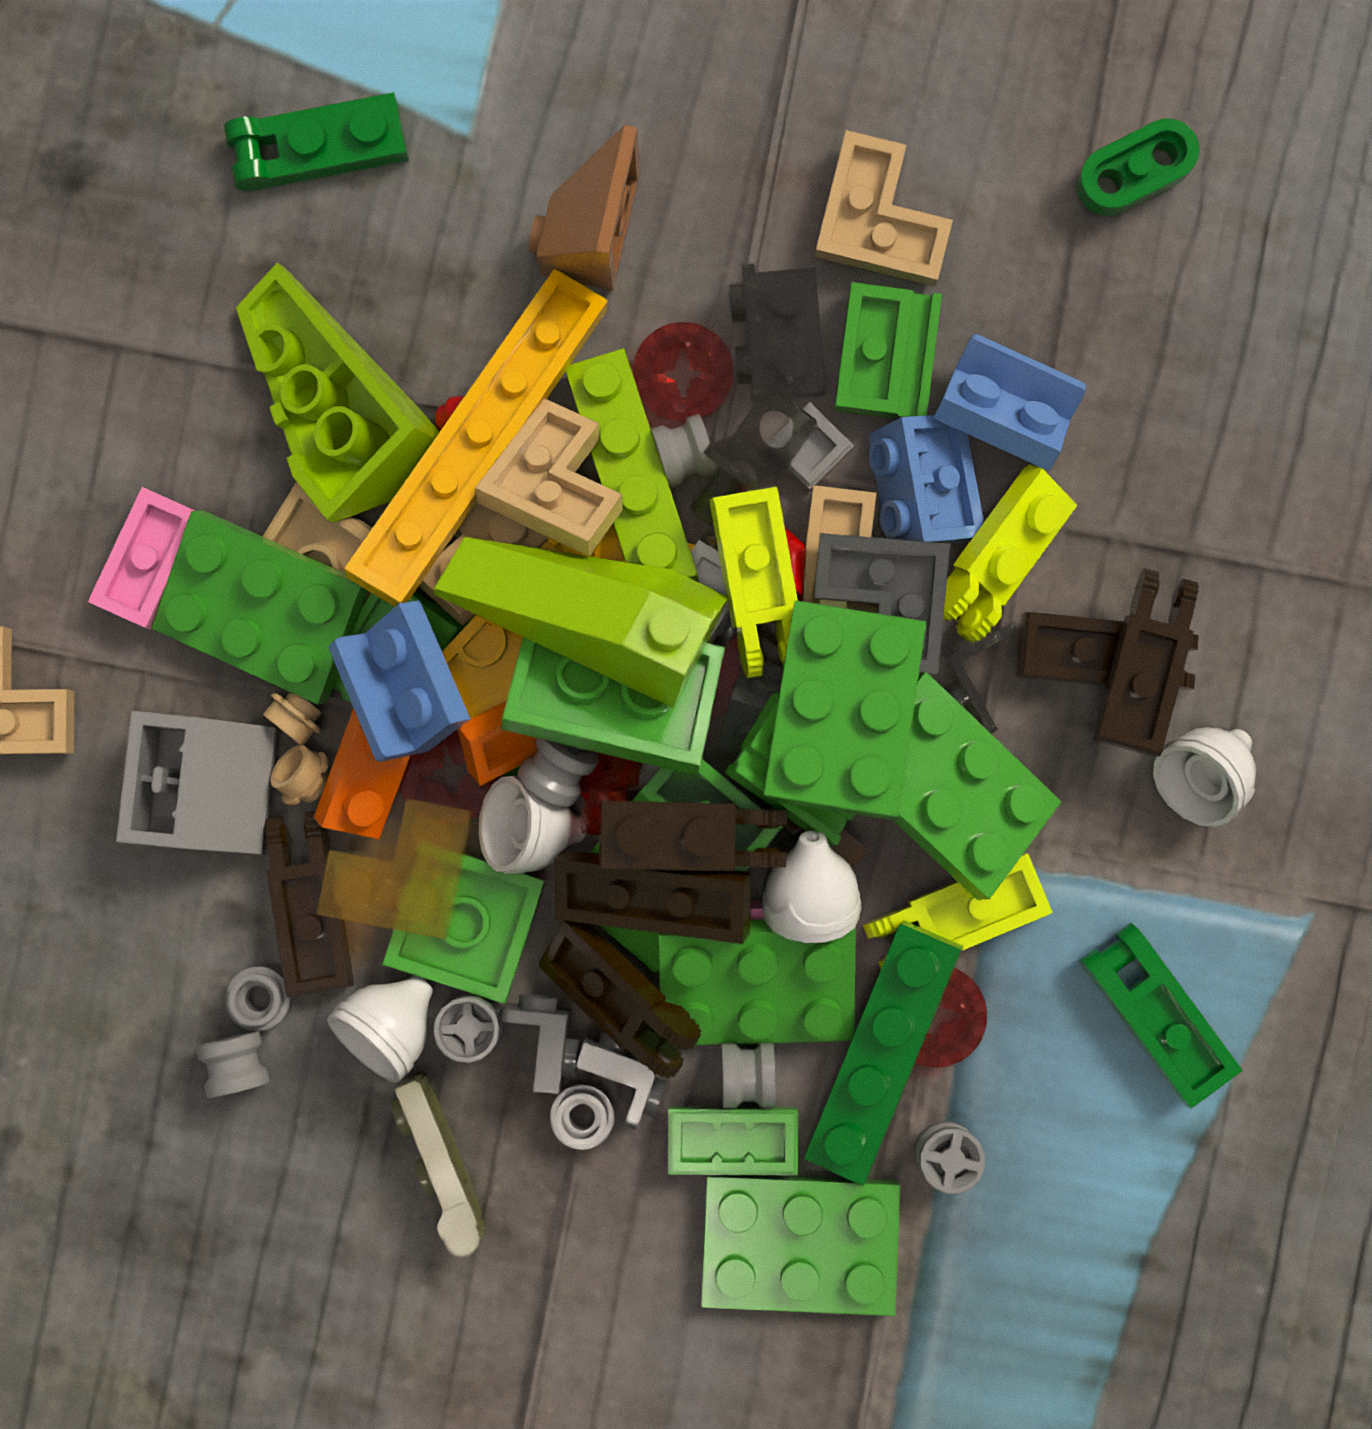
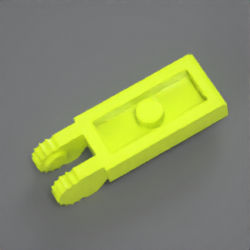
[943,464,1078,643]
[709,487,798,679]
[863,853,1053,969]

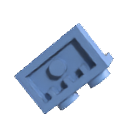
[933,334,1086,472]
[869,415,984,544]
[329,600,470,762]

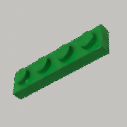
[804,920,964,1186]

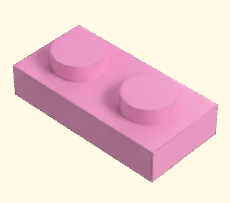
[88,487,195,630]

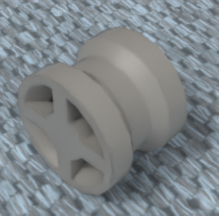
[651,414,717,489]
[518,738,599,806]
[195,1031,271,1098]
[721,1042,776,1109]
[915,1121,985,1194]

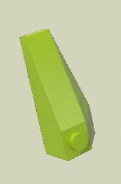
[236,262,439,523]
[434,537,729,708]

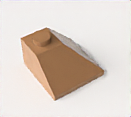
[529,125,640,291]

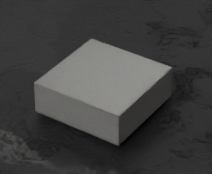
[765,402,854,493]

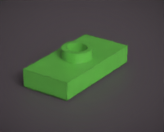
[668,1106,798,1175]

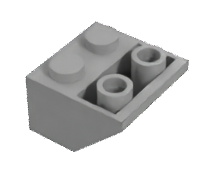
[116,711,278,854]

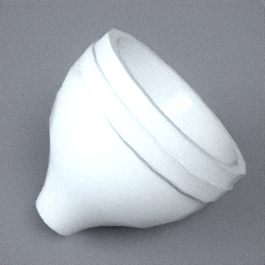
[1153,727,1256,827]
[478,776,586,874]
[762,831,862,943]
[327,975,433,1083]

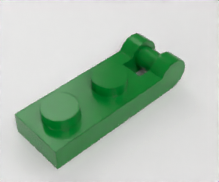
[224,92,409,191]
[1079,922,1243,1109]

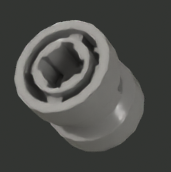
[434,993,505,1063]

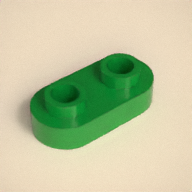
[1076,118,1200,216]

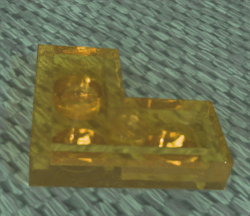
[317,799,473,939]

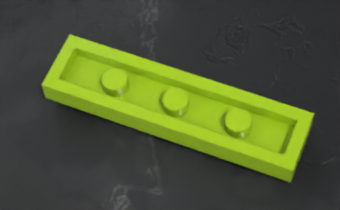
[566,348,699,582]

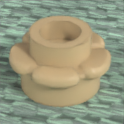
[262,692,322,745]
[270,745,329,806]

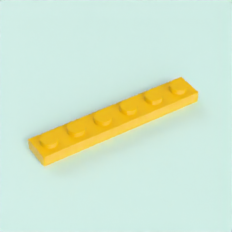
[344,268,608,607]

